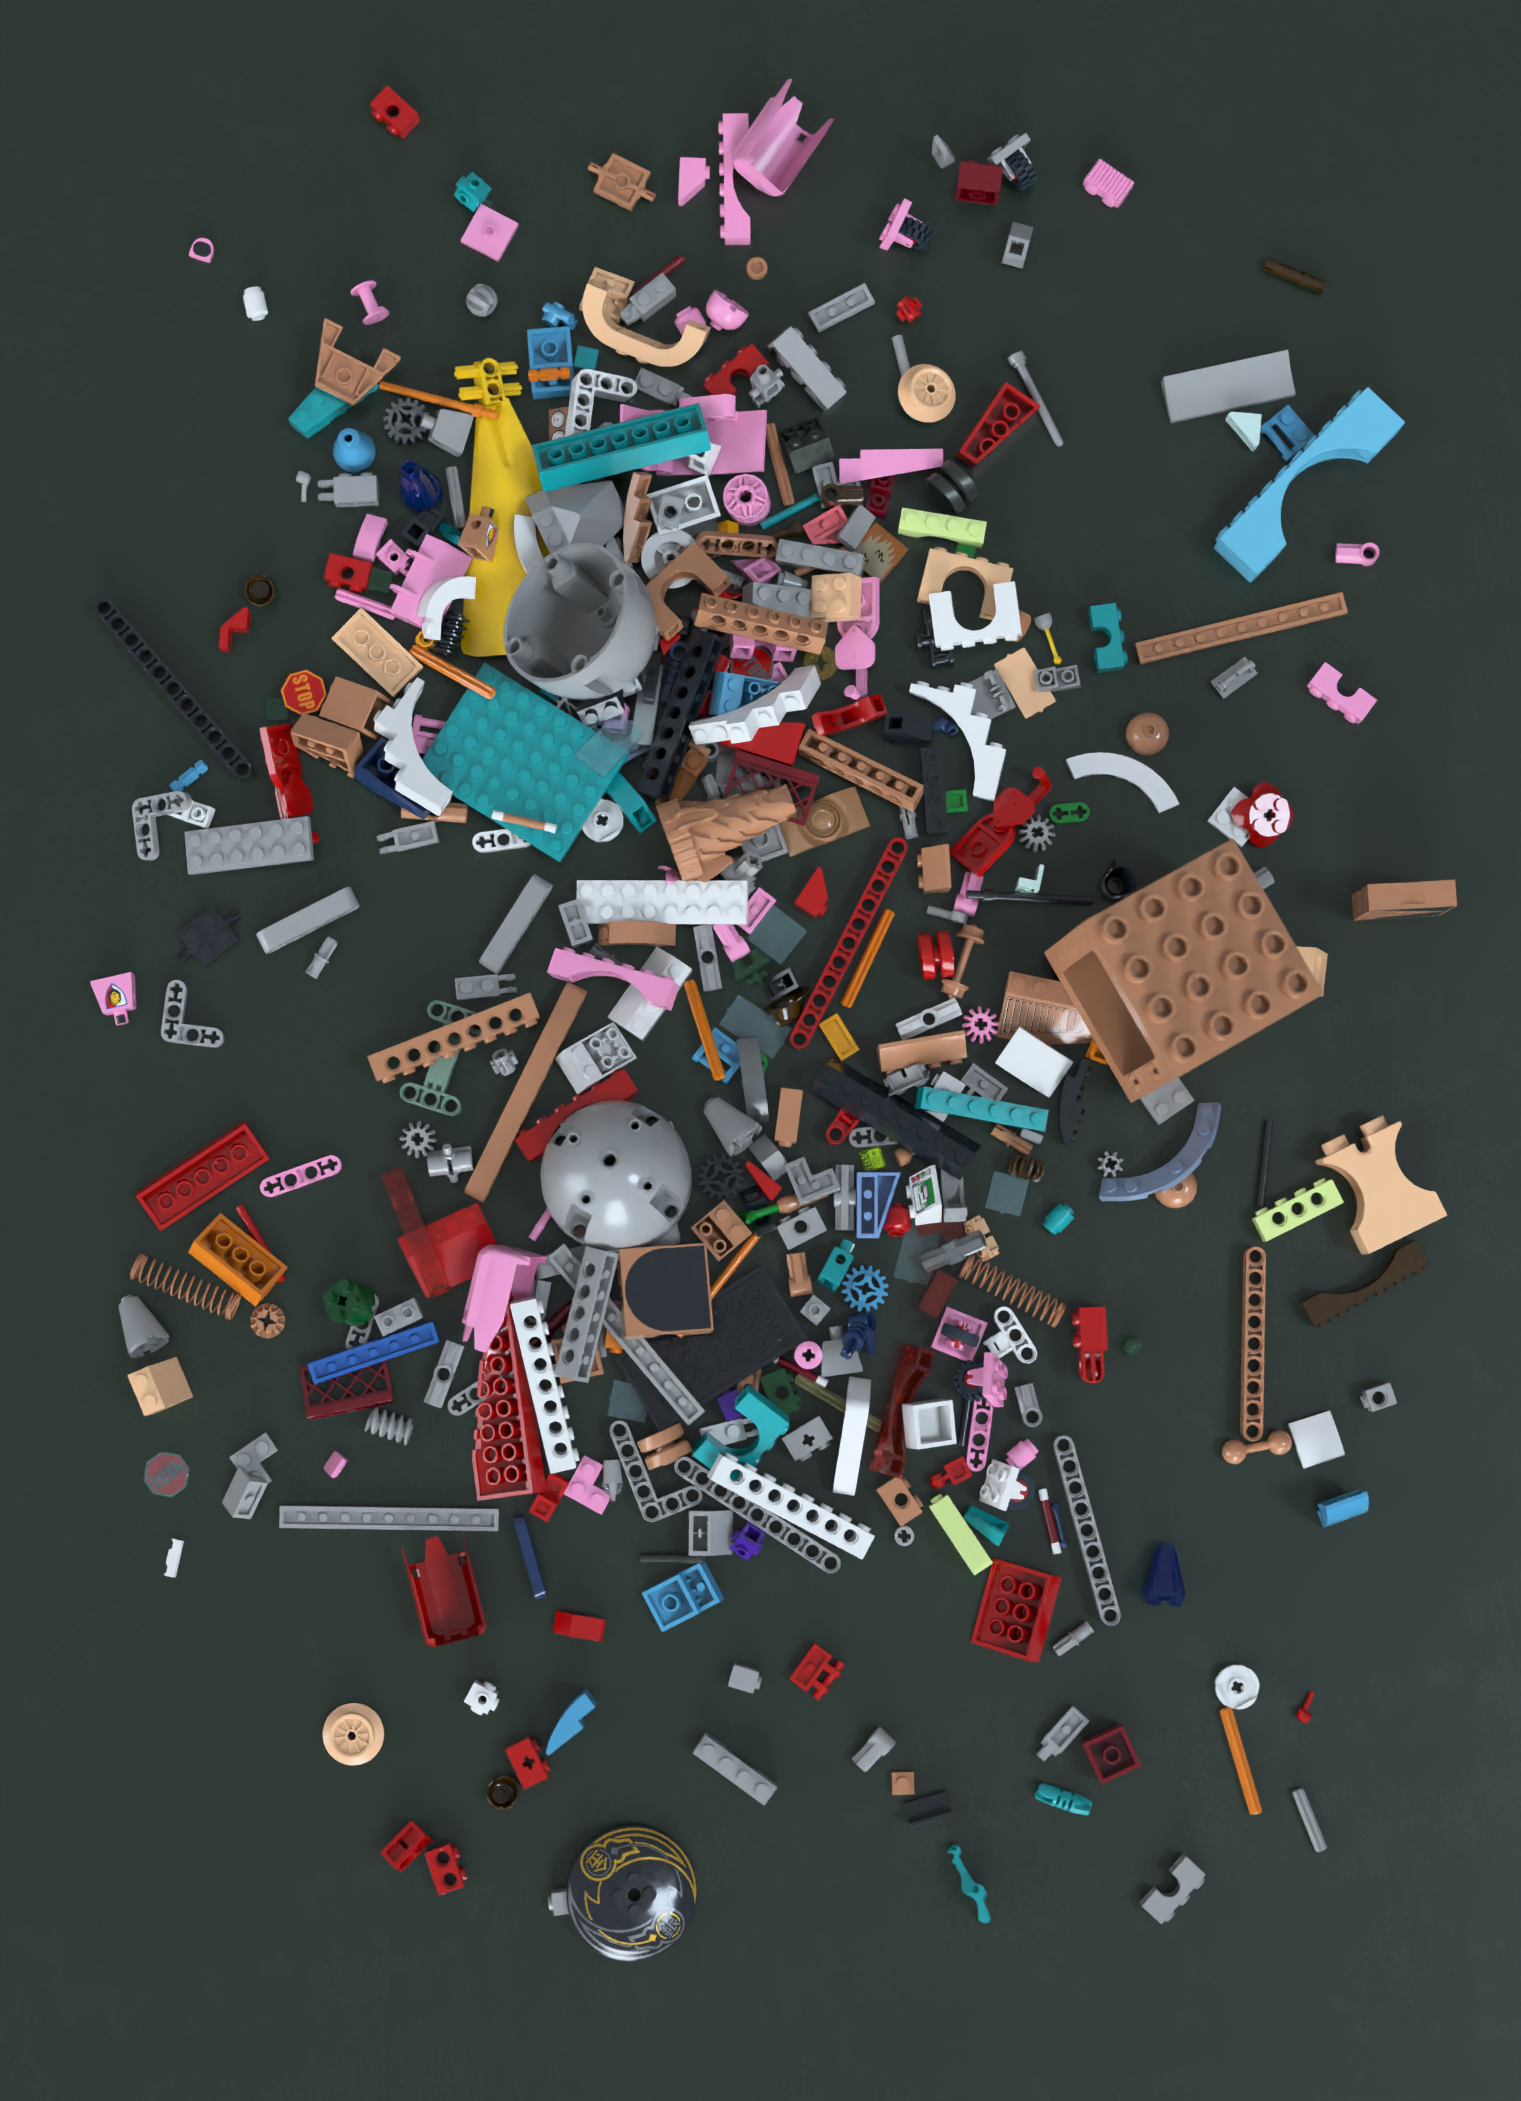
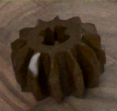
[1008,1153,1045,1182]

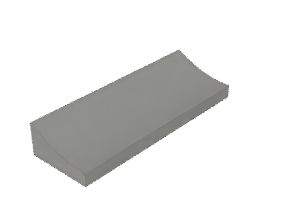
[1161,350,1296,423]

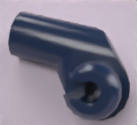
[933,718,958,735]

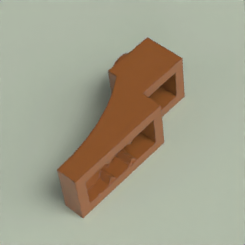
[654,748,709,805]

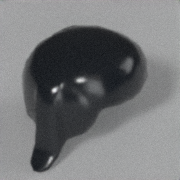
[1100,859,1136,901]

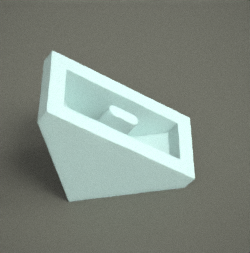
[1225,412,1262,452]

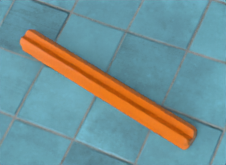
[409,645,496,699]
[841,909,895,1008]
[684,980,725,1081]
[1220,1707,1262,1815]

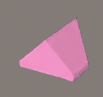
[730,557,782,584]

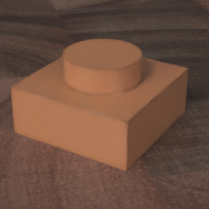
[892,1771,914,1795]

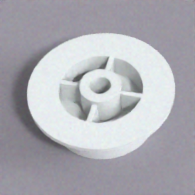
[641,530,696,588]

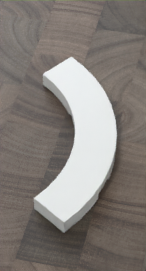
[513,514,544,574]
[1066,752,1179,813]

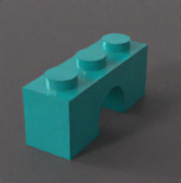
[1088,603,1127,673]

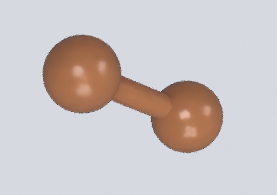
[1222,1430,1292,1464]

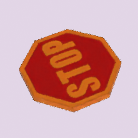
[281,670,327,716]

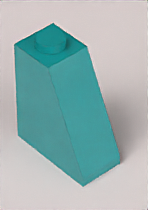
[606,772,657,834]

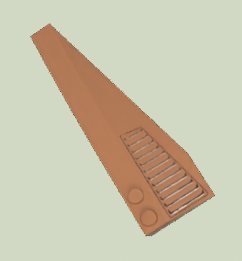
[996,971,1093,1045]

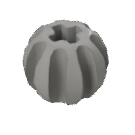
[466,284,498,317]

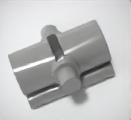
[427,1144,474,1183]

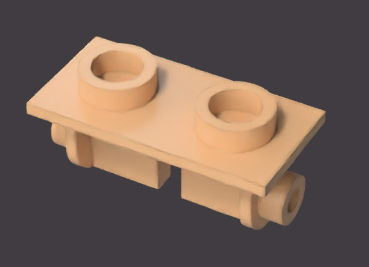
[963,1215,1000,1262]

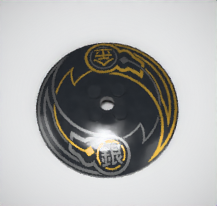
[566,1825,698,1961]

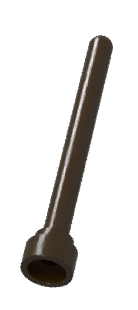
[707,519,804,560]

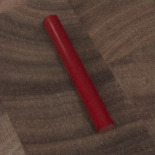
[630,254,685,296]

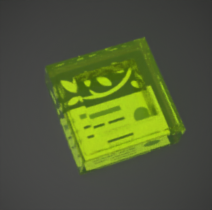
[859,1146,886,1172]

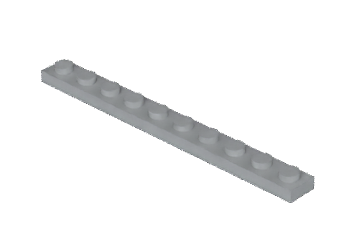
[547,1244,705,1425]
[279,1505,499,1531]

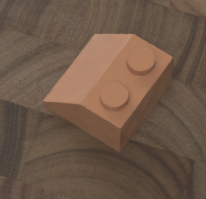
[917,844,951,894]

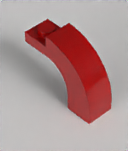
[811,694,888,737]

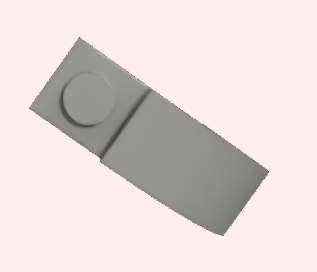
[940,1169,967,1222]

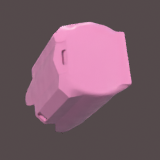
[732,79,835,197]
[462,1245,547,1352]

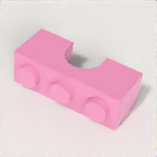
[728,634,797,662]
[1307,662,1377,724]

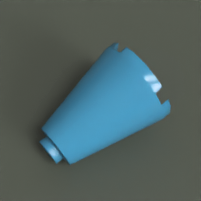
[333,428,376,473]

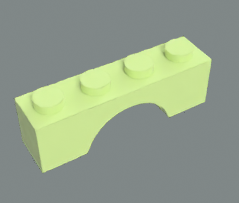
[898,508,987,548]

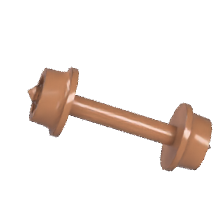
[941,924,984,999]

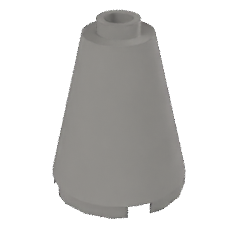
[704,1097,762,1157]
[118,1295,170,1358]

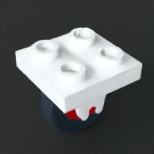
[979,1459,1035,1511]

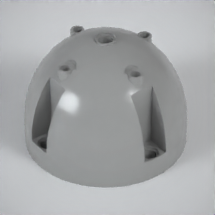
[503,543,659,700]
[540,1100,692,1253]

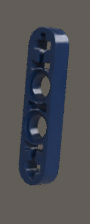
[513,1514,547,1600]

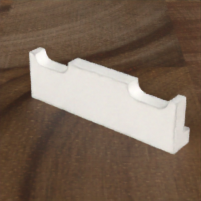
[164,1539,184,1578]

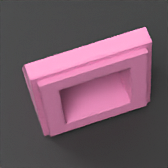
[323,1451,348,1478]

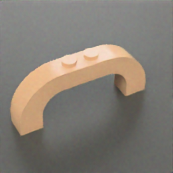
[583,279,711,367]

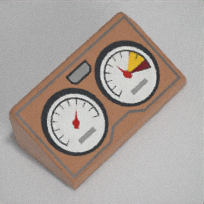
[549,407,569,441]

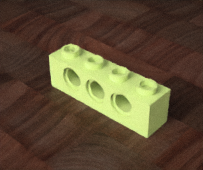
[1252,1178,1344,1242]

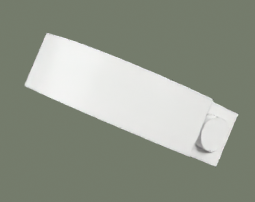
[417,576,476,640]

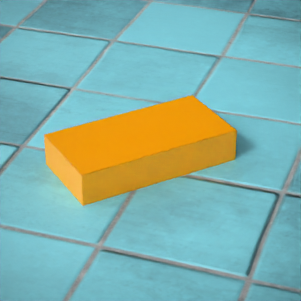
[819,1013,860,1061]

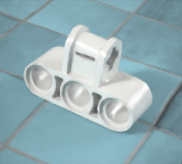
[983,1307,1037,1363]

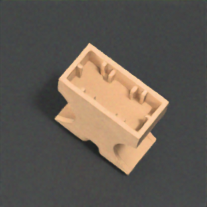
[1315,1115,1447,1254]

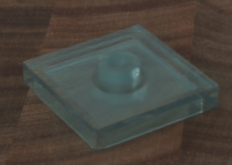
[747,905,807,965]

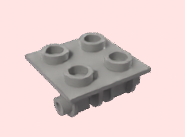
[968,669,1016,719]

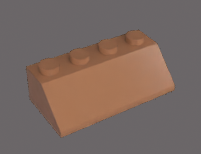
[876,1030,967,1076]

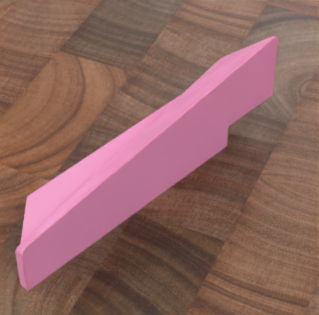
[839,449,943,484]

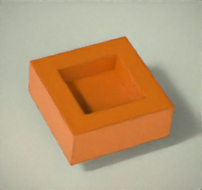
[1085,1038,1108,1065]

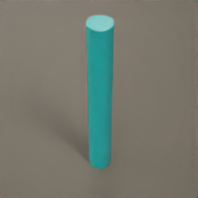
[759,493,819,530]

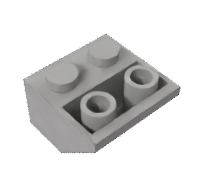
[689,1510,733,1556]

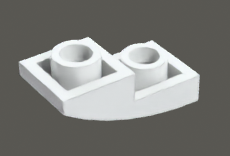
[167,798,216,829]

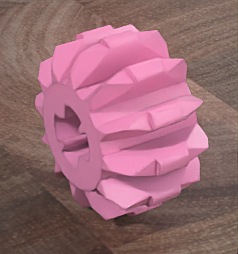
[962,1006,999,1044]

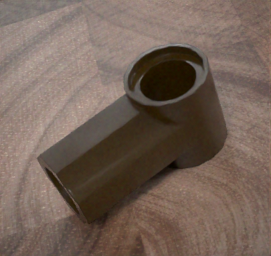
[820,483,863,508]

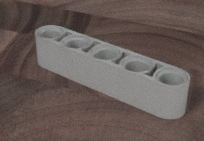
[479,874,553,974]
[256,887,360,954]

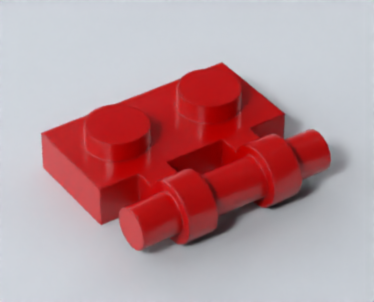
[789,1643,845,1700]

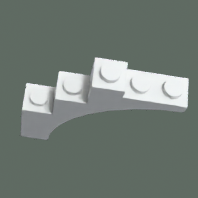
[689,665,821,745]
[373,677,453,816]
[909,681,1006,801]

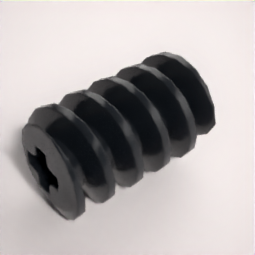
[431,610,470,658]

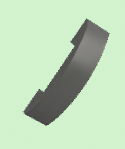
[737,1036,770,1123]

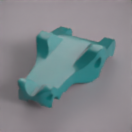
[947,1845,991,1924]

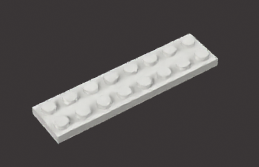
[577,880,748,925]

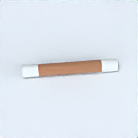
[492,810,557,833]

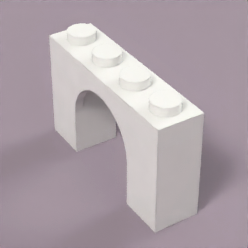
[929,581,1022,651]

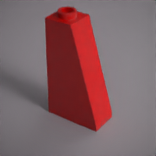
[718,722,806,767]

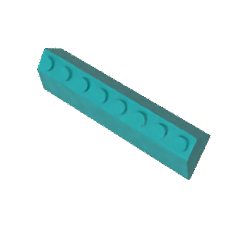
[532,403,711,492]

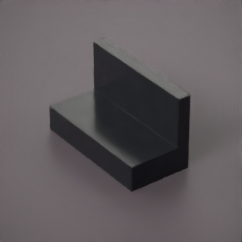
[903,1791,953,1828]

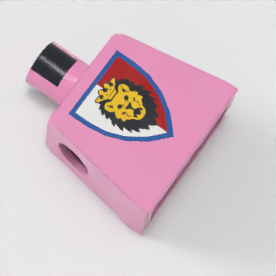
[90,972,136,1025]

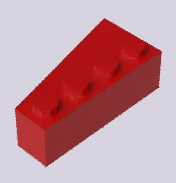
[955,382,1041,468]

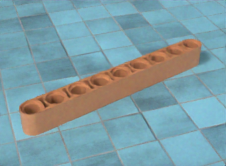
[1240,1247,1266,1441]

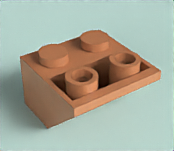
[691,1200,752,1261]

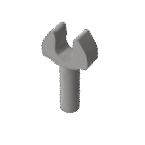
[927,905,968,924]

